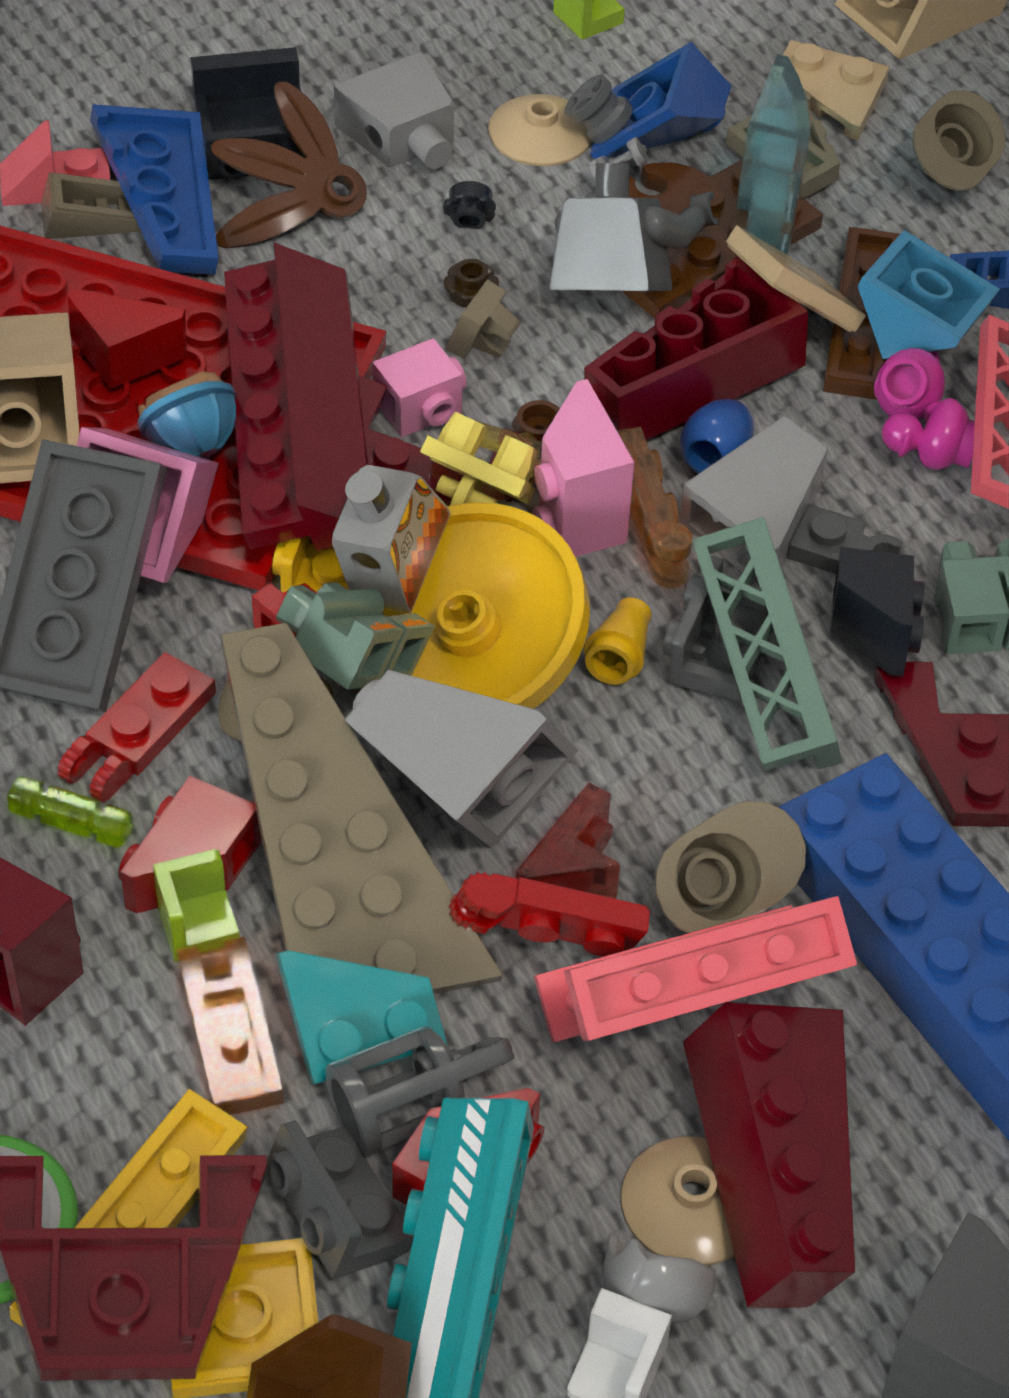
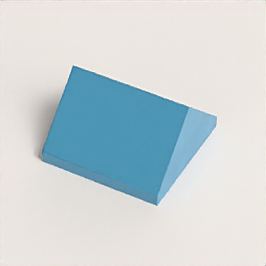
[858,230,1000,359]

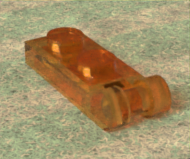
[618,427,693,588]
[176,936,284,1115]

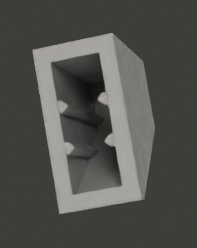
[680,415,828,584]

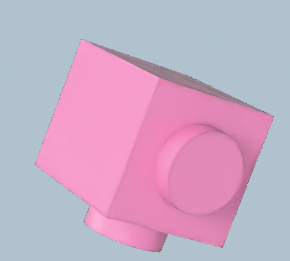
[372,338,466,437]

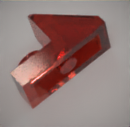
[515,782,620,899]

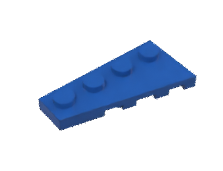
[90,104,218,275]

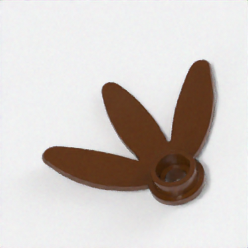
[211,82,367,248]

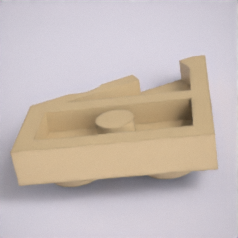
[773,40,890,140]

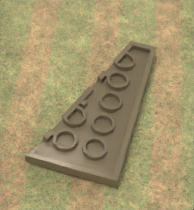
[221,623,503,994]

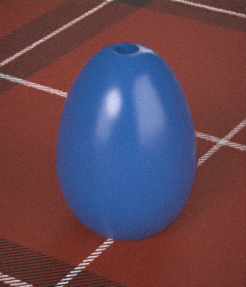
[680,399,755,474]

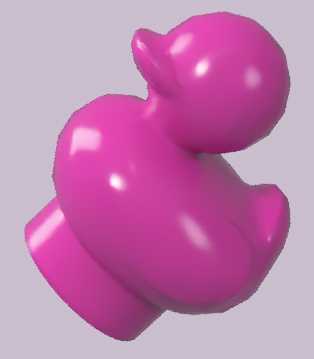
[874,348,945,420]
[881,398,975,470]

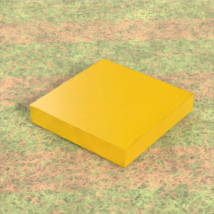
[171,1238,318,1398]

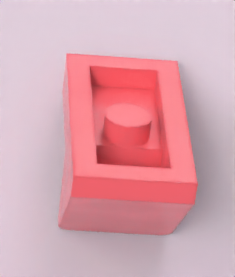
[0,120,111,206]

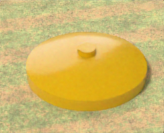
[348,502,590,709]

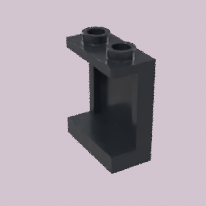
[190,47,305,180]

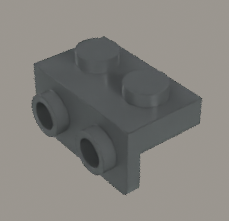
[663,556,770,703]

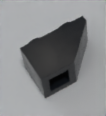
[830,547,924,677]

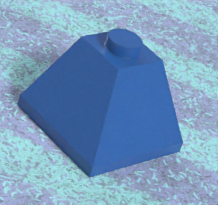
[590,42,732,159]

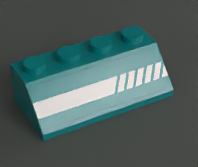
[387,1098,534,1398]

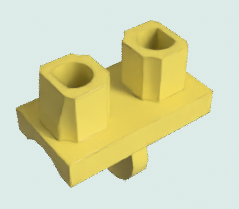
[420,412,538,506]

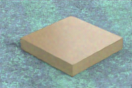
[726,225,867,332]

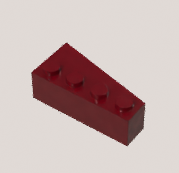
[584,256,808,449]
[0,857,84,1026]
[683,1002,855,1308]

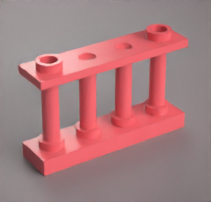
[534,896,857,1043]

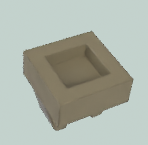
[445,279,520,358]

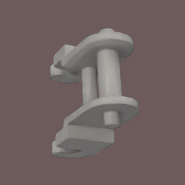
[589,137,650,180]

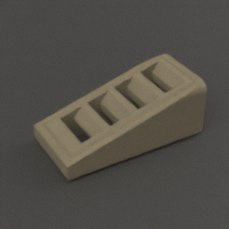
[41,172,141,239]

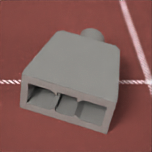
[334,52,454,169]

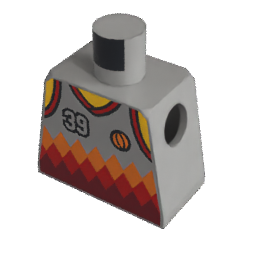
[332,465,451,614]

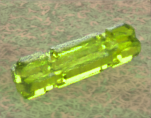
[6,776,134,848]

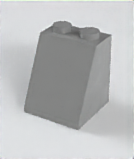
[344,670,579,848]

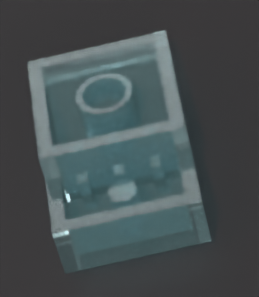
[736,54,810,255]

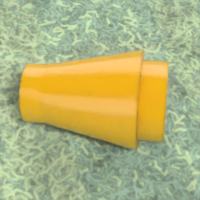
[584,597,652,685]

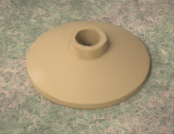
[488,94,592,166]
[621,1136,734,1266]

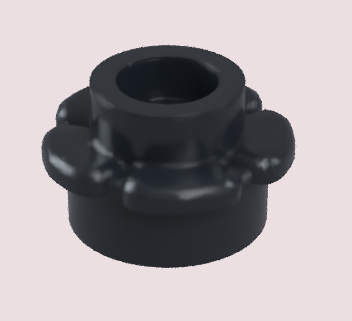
[442,181,496,229]

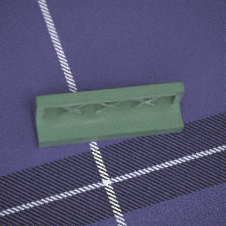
[692,517,842,771]

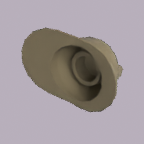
[913,90,1006,191]
[655,801,806,933]

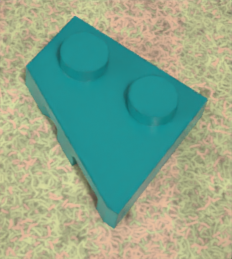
[275,950,448,1084]

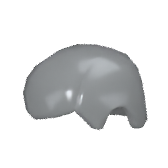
[604,1235,716,1324]

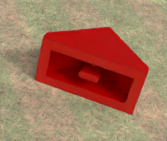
[68,288,187,389]

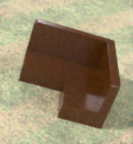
[247,1314,412,1398]

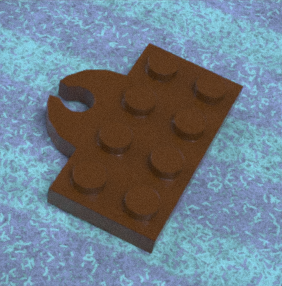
[622,155,823,318]

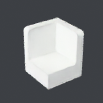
[567,1288,672,1398]

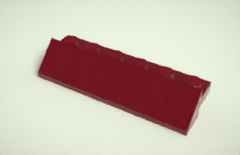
[224,242,368,551]

